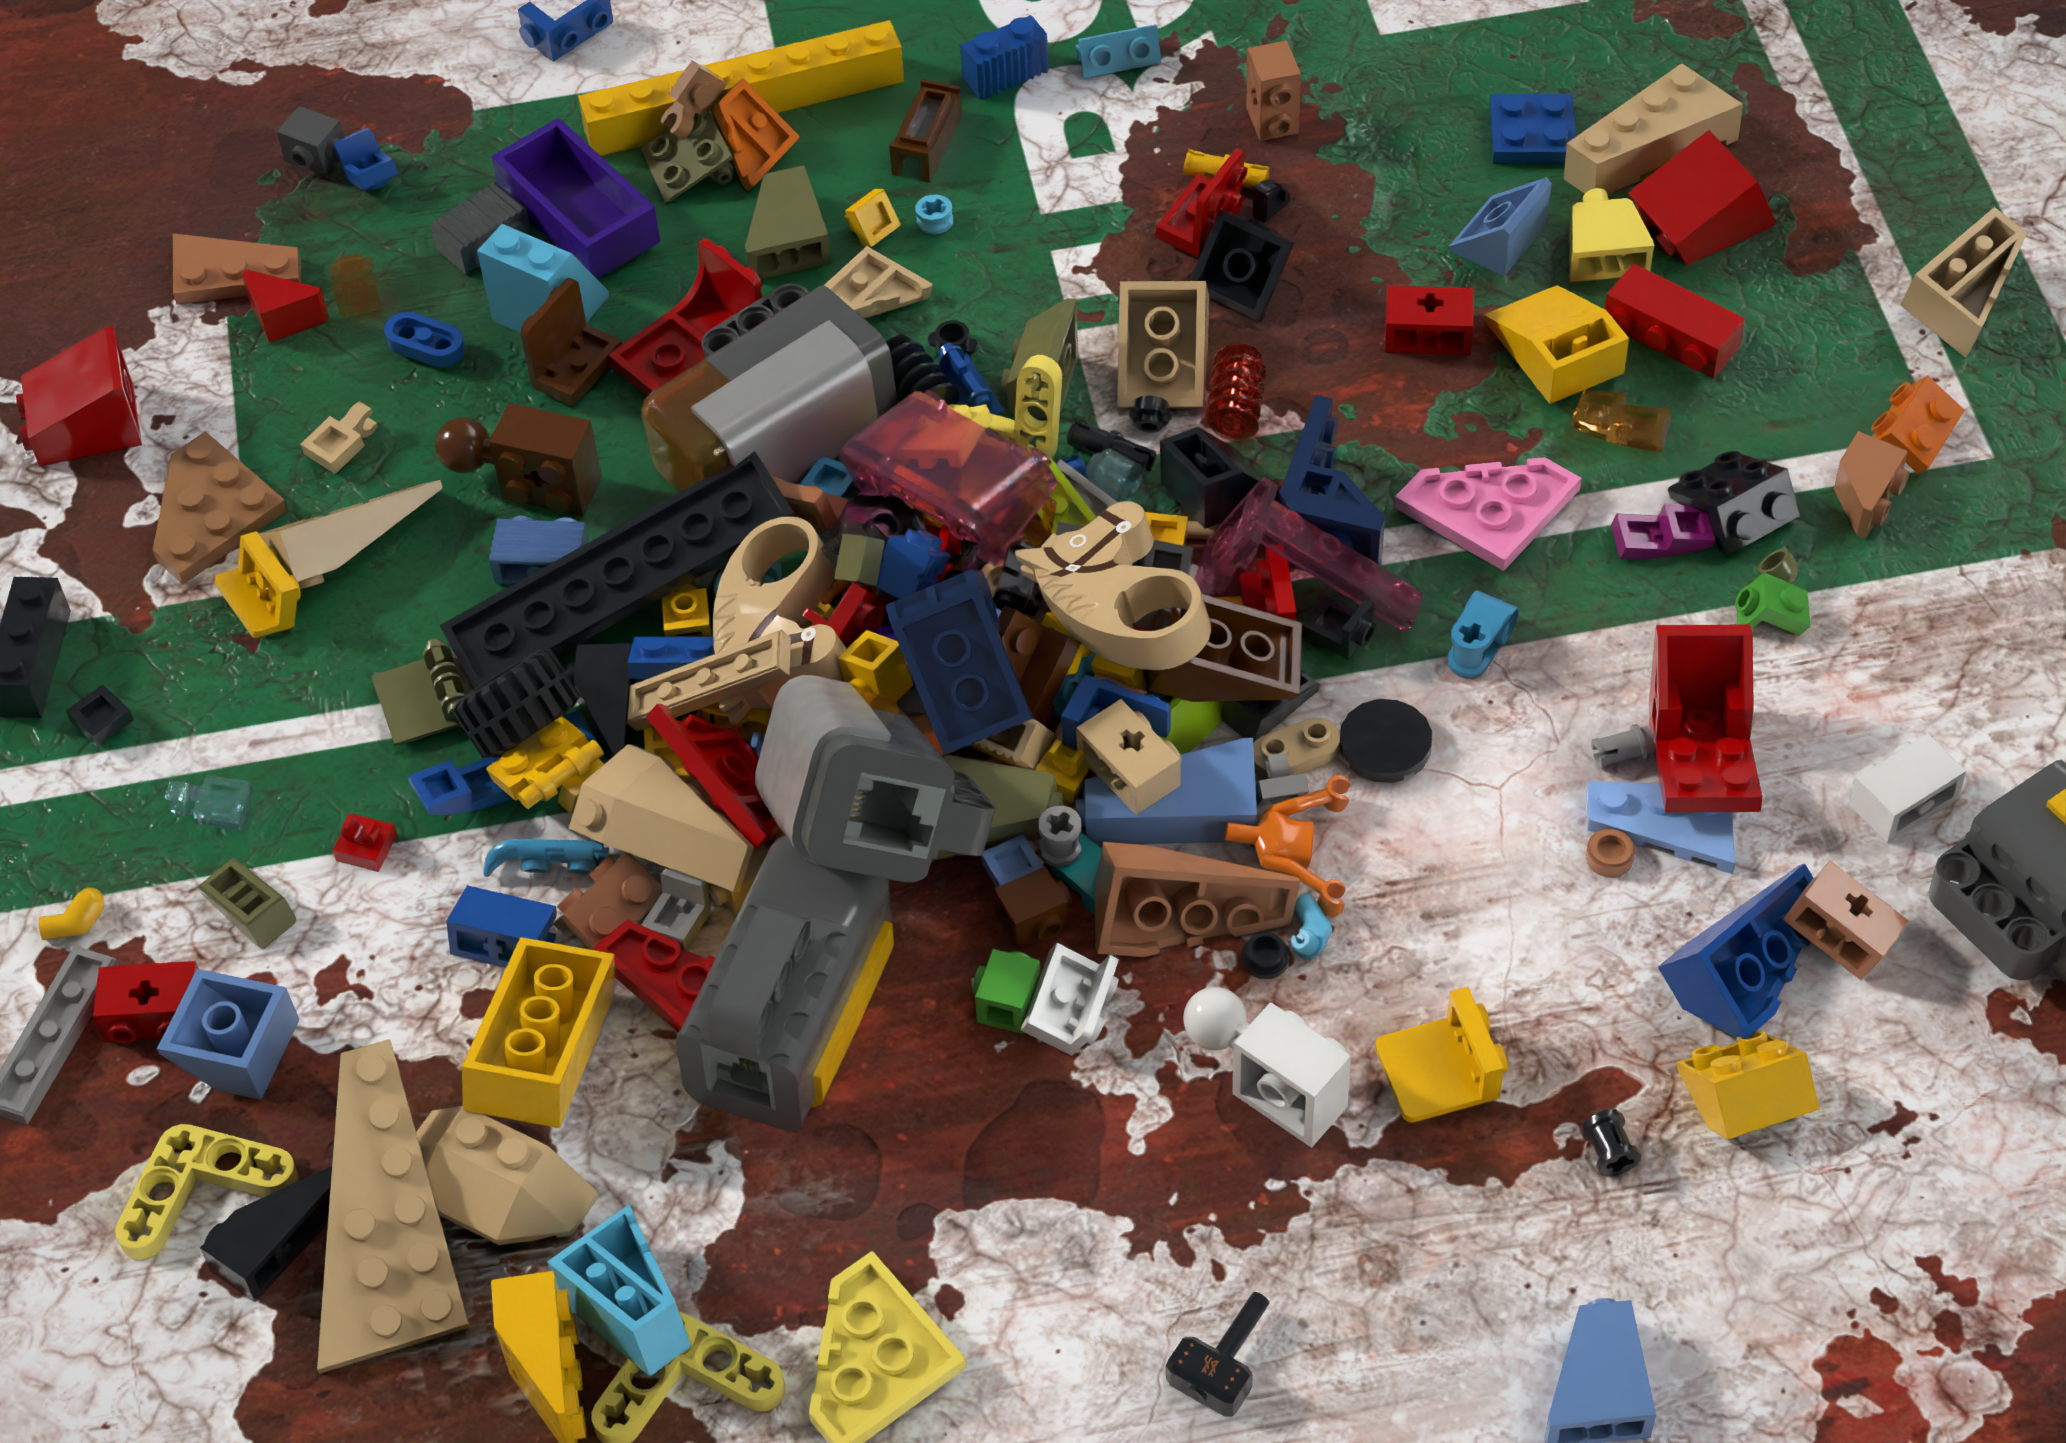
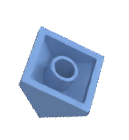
[1449,177,1552,277]

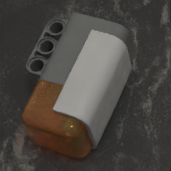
[641,284,898,493]
[755,675,996,882]

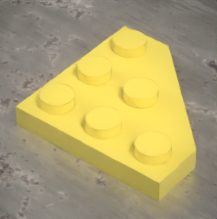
[809,1251,967,1443]

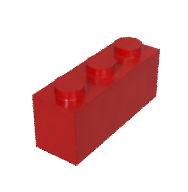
[1605,263,1745,379]

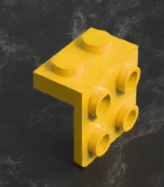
[1375,986,1508,1123]

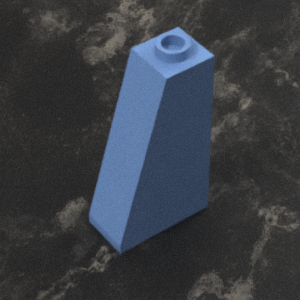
[1076,738,1257,845]

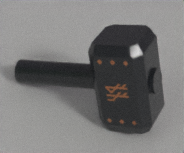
[1165,1292,1270,1416]

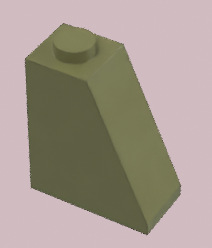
[745,165,831,279]
[935,755,1064,860]

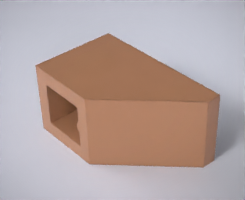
[1834,431,1909,539]

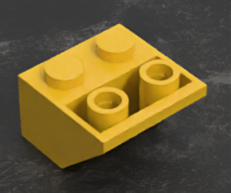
[1676,1030,1820,1140]

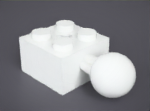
[1183,987,1351,1148]

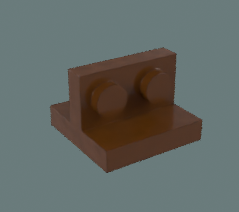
[998,606,1081,724]

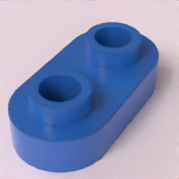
[384,312,465,367]

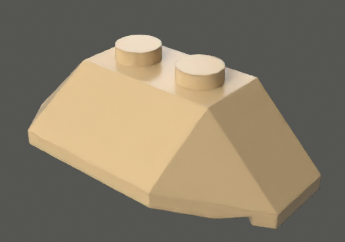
[416,1106,599,1245]

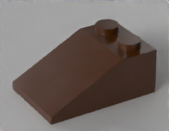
[1149,594,1302,702]

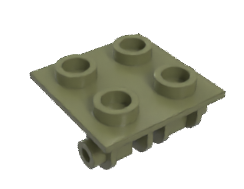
[641,110,734,204]
[371,638,473,746]

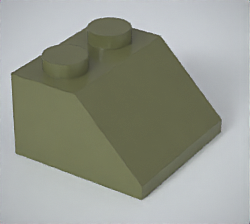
[1001,298,1078,419]

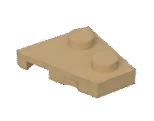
[824,246,933,318]

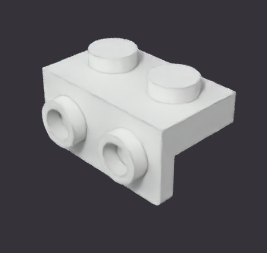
[1021,943,1119,1056]

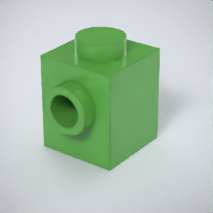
[973,949,1040,1034]

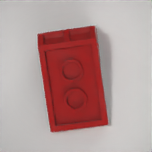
[1649,624,1763,813]

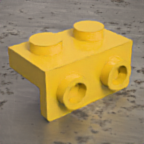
[214,531,301,638]

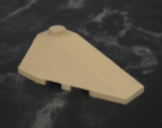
[259,480,443,589]

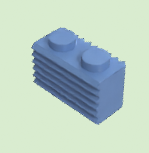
[489,516,590,586]

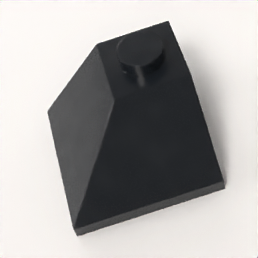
[1190,209,1294,322]

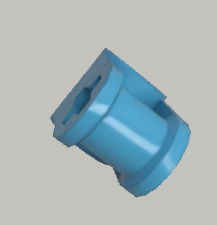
[1447,590,1519,678]

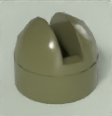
[1758,548,1799,584]

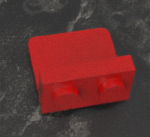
[1155,148,1248,258]

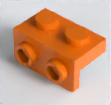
[1871,375,1965,474]

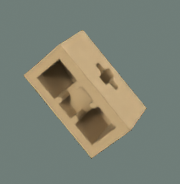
[1076,699,1182,815]

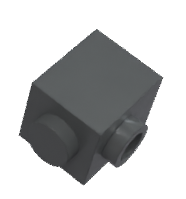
[277,106,344,176]

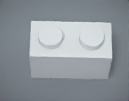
[1849,733,1967,843]

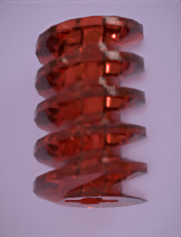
[1205,343,1267,440]

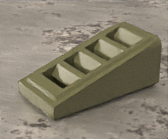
[197,858,296,949]

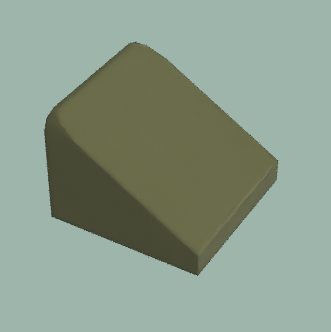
[834,534,885,586]

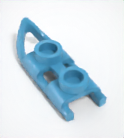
[483,839,610,877]

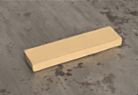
[627,630,791,731]

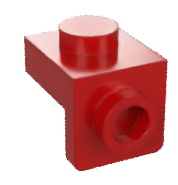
[802,582,880,644]

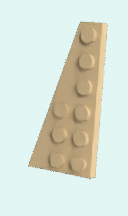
[317,1039,470,1374]

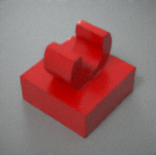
[332,813,397,872]

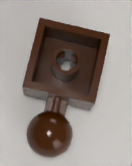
[435,403,602,516]

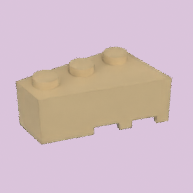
[1900,207,2027,358]

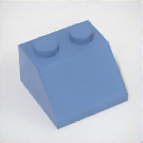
[157,969,300,1100]

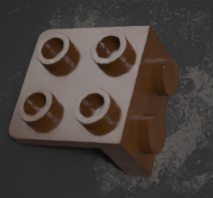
[521,278,622,407]

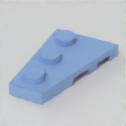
[1586,781,1735,874]

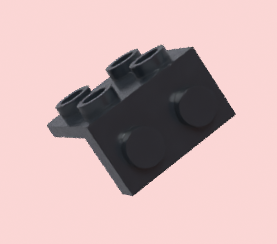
[1668,451,1800,555]

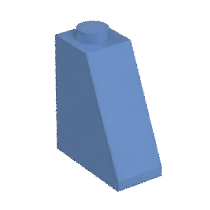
[1544,1298,1656,1443]

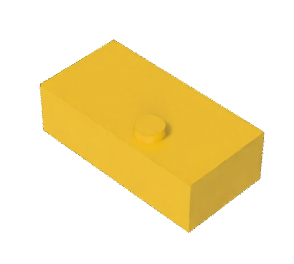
[462,937,615,1128]

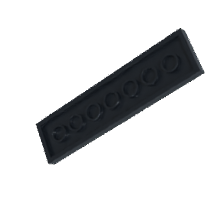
[439,451,796,689]

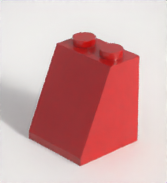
[1628,130,1777,266]
[16,326,142,467]

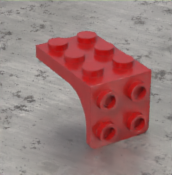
[608,238,762,411]

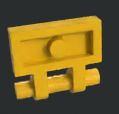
[486,716,604,809]

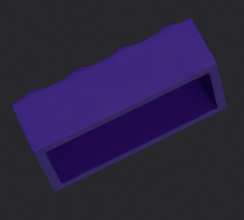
[491,118,661,279]

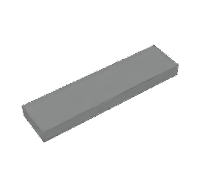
[0,946,119,1125]

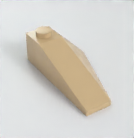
[568,744,754,893]

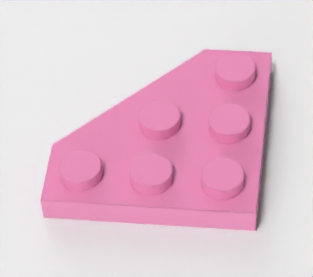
[1394,457,1582,571]

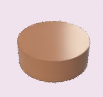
[1586,829,1635,877]

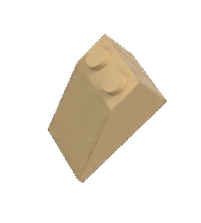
[1117,281,1209,409]

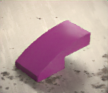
[1611,504,1716,559]

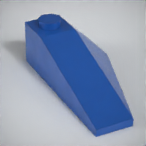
[1658,863,1813,1039]

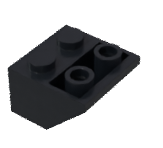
[1160,427,1280,529]

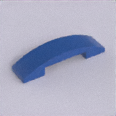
[408,711,598,815]

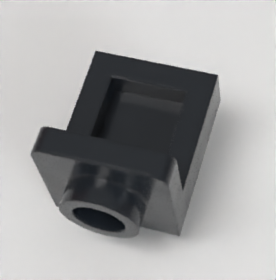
[1302,595,1376,660]

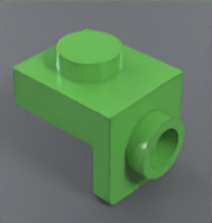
[1735,572,1811,636]

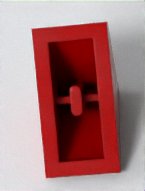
[242,269,329,343]

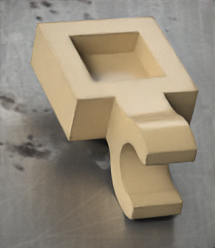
[300,402,378,474]

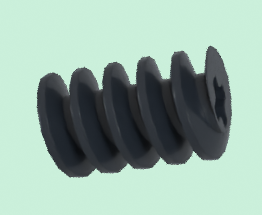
[886,334,960,417]

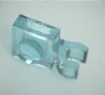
[165,775,254,830]

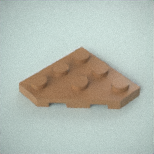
[153,431,288,585]

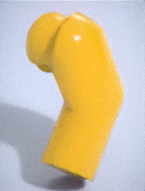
[39,888,104,940]

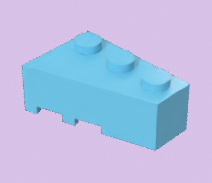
[547,1204,691,1376]

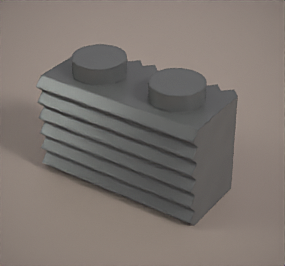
[430,182,531,275]

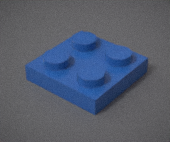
[1490,94,1576,164]

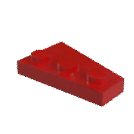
[593,919,716,1033]

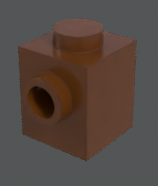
[994,866,1072,951]

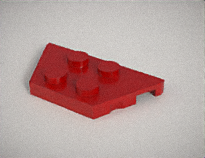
[646,704,777,849]

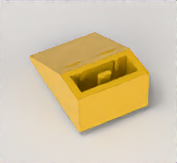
[1483,285,1629,404]
[491,1271,587,1443]

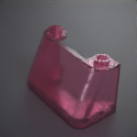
[838,390,1058,567]

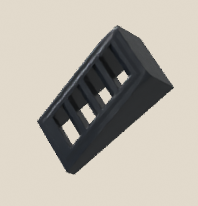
[1221,668,1321,743]

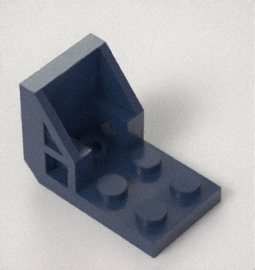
[1278,395,1385,588]
[885,569,1034,755]

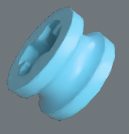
[915,194,953,234]

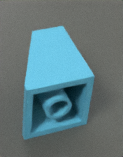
[477,224,609,333]

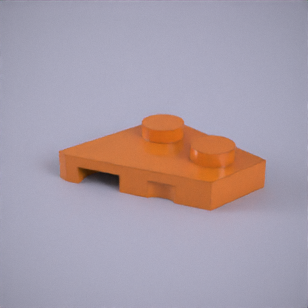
[712,78,800,191]

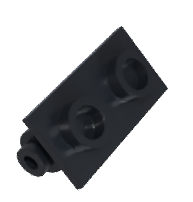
[993,539,1047,616]

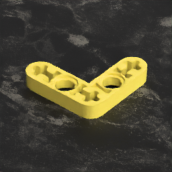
[941,355,1062,471]
[115,1124,299,1260]
[592,1312,785,1443]

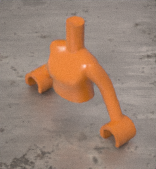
[1224,775,1350,917]

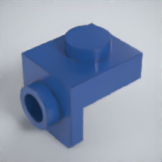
[333,128,399,191]

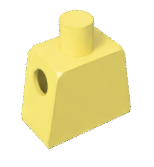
[1569,188,1654,282]

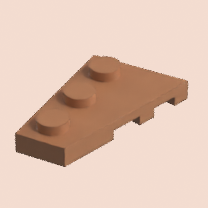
[173,234,301,305]

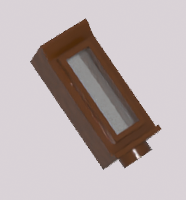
[889,79,962,183]

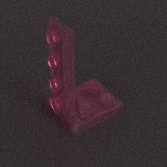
[1194,476,1424,630]

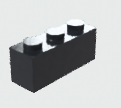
[0,576,71,718]

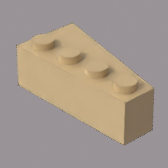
[1564,63,1743,195]

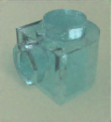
[1086,448,1142,503]

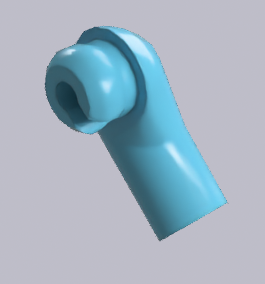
[1291,893,1332,959]

